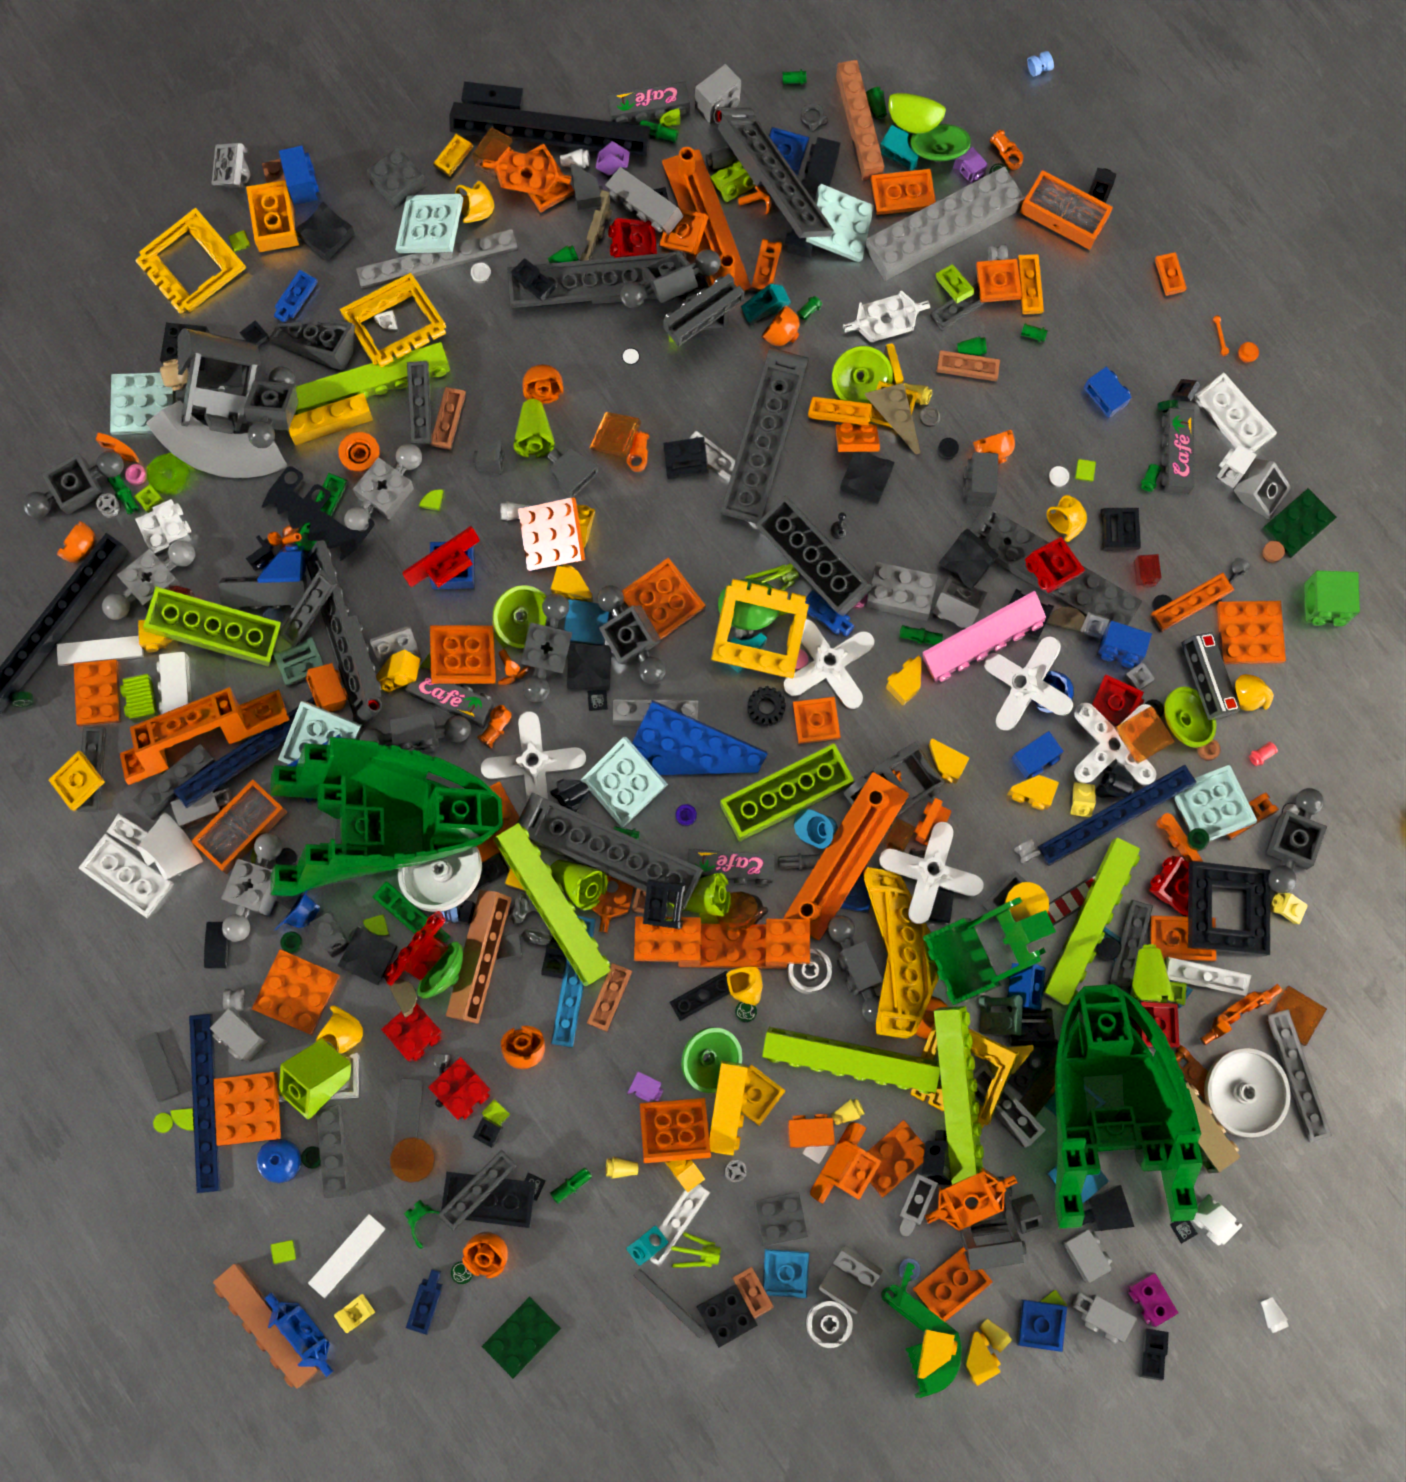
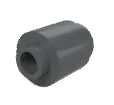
[705,146,736,169]

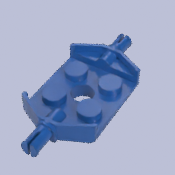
[264,1293,334,1377]

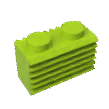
[120,673,158,723]

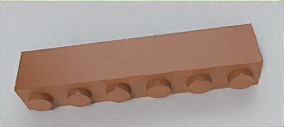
[836,60,884,181]
[446,890,512,1024]
[213,1263,320,1389]

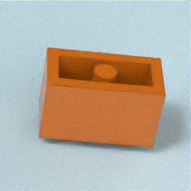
[306,663,348,712]
[788,1114,835,1148]

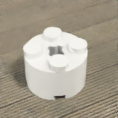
[787,948,832,995]
[1191,1194,1242,1246]
[806,1300,853,1348]

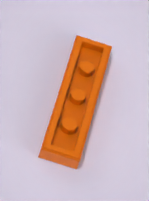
[1151,572,1234,632]

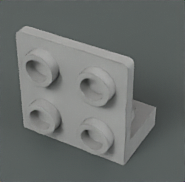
[819,1245,883,1314]

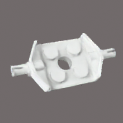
[843,290,930,343]

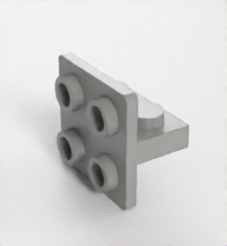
[370,626,422,668]

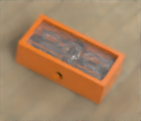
[1020,170,1113,250]
[191,779,288,874]

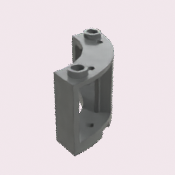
[843,742,946,828]
[959,1176,1027,1271]

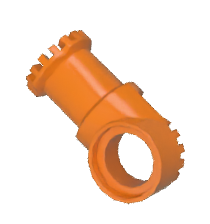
[989,129,1023,170]
[627,431,649,472]
[477,705,512,749]

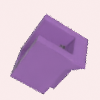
[596,141,630,176]
[953,147,988,183]
[627,1072,664,1102]

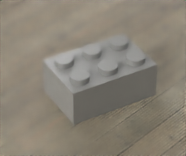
[866,562,938,621]

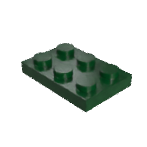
[1262,488,1337,558]
[481,1296,561,1379]

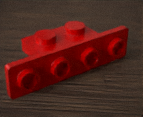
[402,526,480,588]
[384,911,448,986]

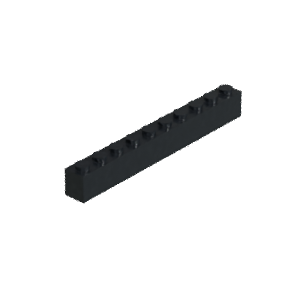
[449,102,651,157]
[0,533,129,715]

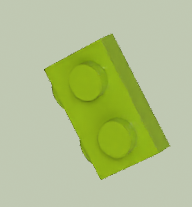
[710,160,756,202]

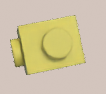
[1070,782,1096,817]
[1270,892,1308,924]
[334,1294,375,1333]

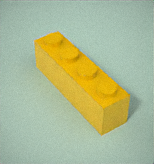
[289,393,373,446]
[709,1060,751,1156]

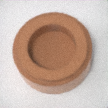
[1262,541,1285,563]
[1198,739,1221,761]

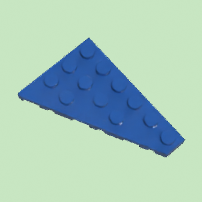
[631,700,768,775]

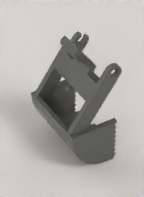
[177,328,261,434]

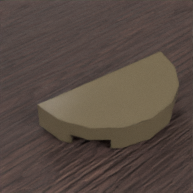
[1046,607,1085,631]
[388,979,418,1018]

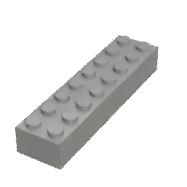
[865,166,1025,281]

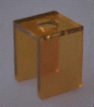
[473,128,514,179]

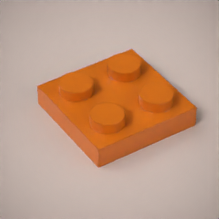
[659,209,709,255]
[976,259,1022,303]
[835,423,880,452]
[792,697,841,744]

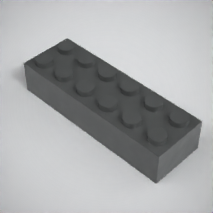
[756,496,873,617]

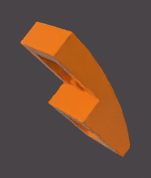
[96,432,139,463]

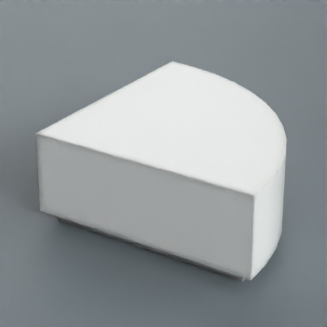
[374,310,398,332]

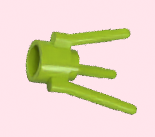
[745,563,799,591]
[671,1232,721,1268]

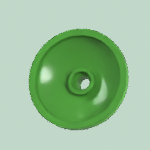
[911,124,971,162]
[718,578,780,630]
[417,941,463,999]
[682,1027,742,1093]

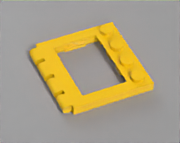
[136,207,246,314]
[340,273,446,367]
[711,578,809,679]
[911,1022,1019,1129]

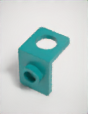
[626,1226,669,1266]

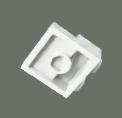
[135,499,192,556]

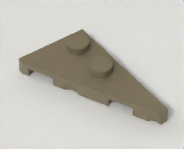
[580,190,613,261]
[865,383,921,454]

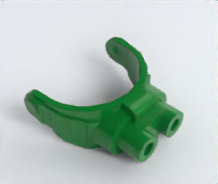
[404,1199,440,1249]

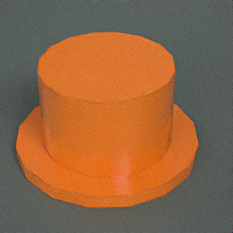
[338,432,380,472]

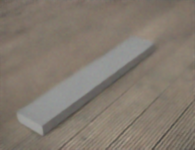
[1266,1009,1332,1142]

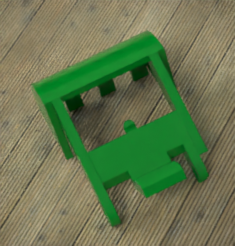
[923,897,1056,1005]
[881,1263,962,1398]

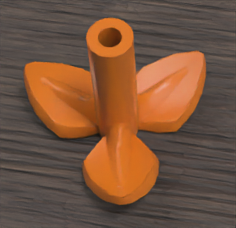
[738,186,772,214]
[268,525,302,550]
[498,649,531,685]

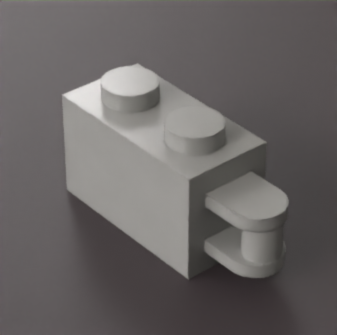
[170,788,233,830]
[899,1174,938,1237]
[1071,1292,1137,1344]

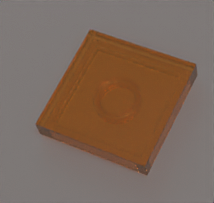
[590,412,642,457]
[1115,706,1175,764]
[1267,986,1327,1046]

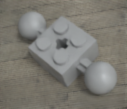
[344,444,422,532]
[102,540,195,620]
[221,833,282,942]

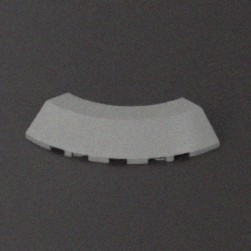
[146,400,288,478]

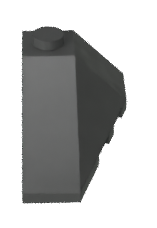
[268,319,355,371]

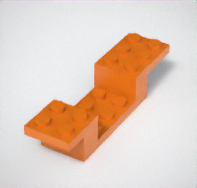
[120,687,290,785]
[634,916,810,969]

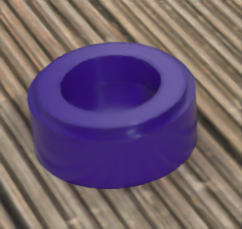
[675,804,697,826]

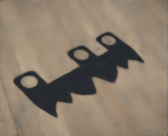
[262,466,375,561]

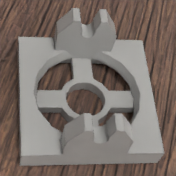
[212,143,248,189]

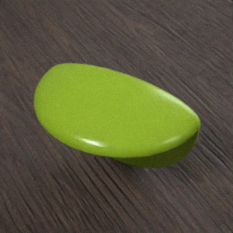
[888,93,946,134]

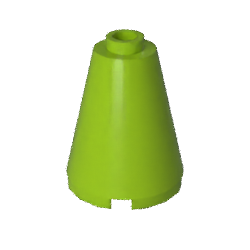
[514,399,555,458]
[550,859,608,910]
[669,873,731,916]
[1130,944,1174,1003]

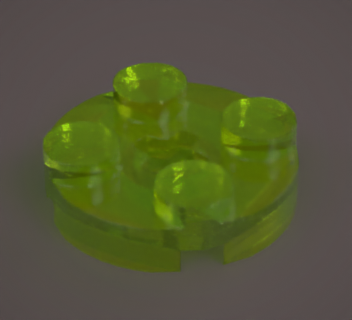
[147,453,190,495]

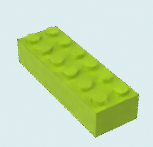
[143,587,281,667]
[720,743,854,842]

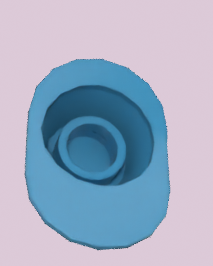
[794,809,838,849]

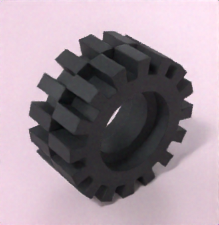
[747,686,786,727]

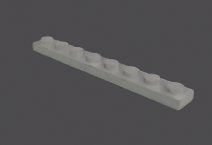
[356,229,518,290]

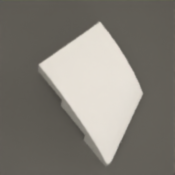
[137,812,203,880]

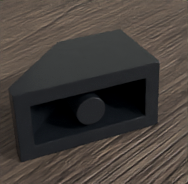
[1088,167,1117,203]

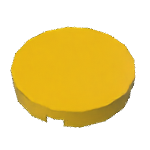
[1005,882,1049,922]

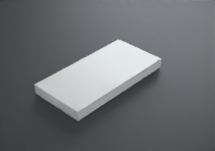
[1193,372,1277,452]
[78,834,174,918]

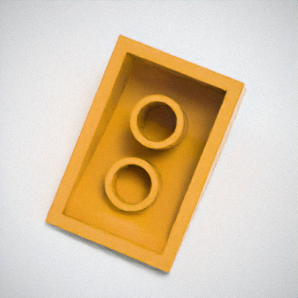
[246,180,299,252]

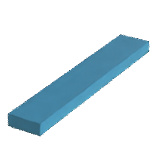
[551,916,596,1048]

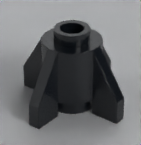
[1095,762,1134,798]
[550,779,590,812]

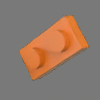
[1155,252,1187,296]

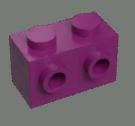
[1128,1272,1179,1327]

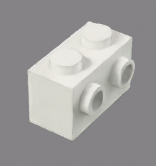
[1216,444,1257,488]

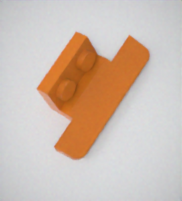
[810,1122,881,1204]

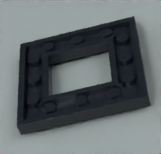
[1188,861,1270,956]

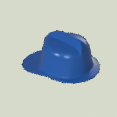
[274,891,320,931]

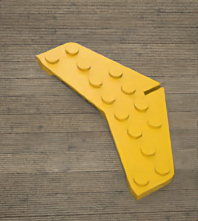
[863,867,939,1039]

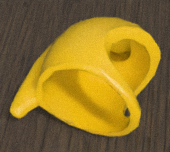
[455,181,494,223]
[1046,495,1087,542]
[1234,674,1274,711]
[726,966,763,1005]
[316,1005,363,1054]

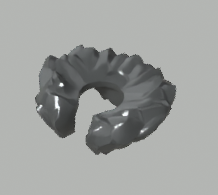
[509,894,554,945]

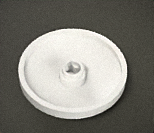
[398,846,482,912]
[1204,1048,1290,1138]

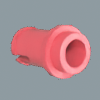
[1249,742,1278,766]

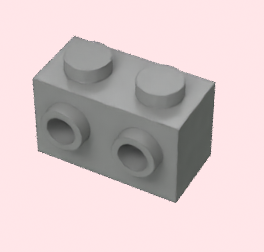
[1062,1229,1112,1283]

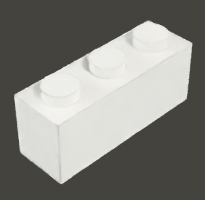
[156,652,192,714]

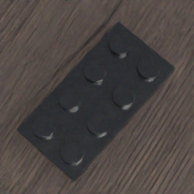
[441,1171,536,1228]

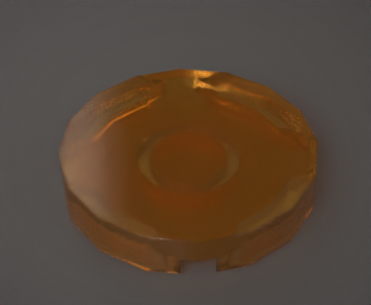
[716,891,759,932]
[390,1137,435,1183]

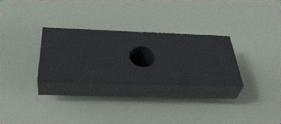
[461,81,523,110]
[669,971,731,1021]
[1007,1038,1059,1096]

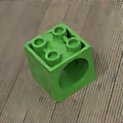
[1304,570,1360,626]

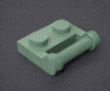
[273,637,324,687]
[979,995,1023,1036]

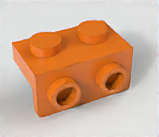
[914,798,951,846]

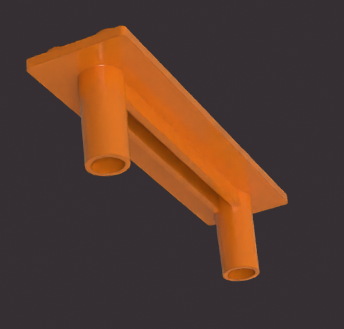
[662,147,751,292]
[784,772,909,940]

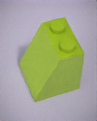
[279,1039,351,1119]

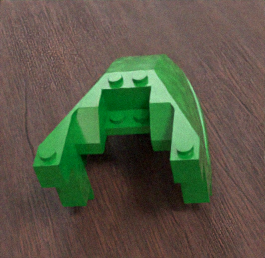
[271,737,503,896]
[1055,984,1203,1229]

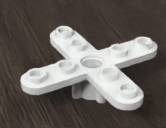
[784,619,874,709]
[984,636,1073,731]
[1074,702,1157,785]
[481,712,586,801]
[879,822,983,924]

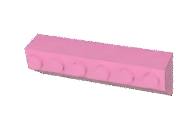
[922,591,1046,682]

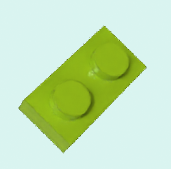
[935,264,974,303]

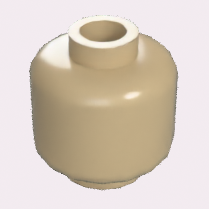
[160,359,188,391]

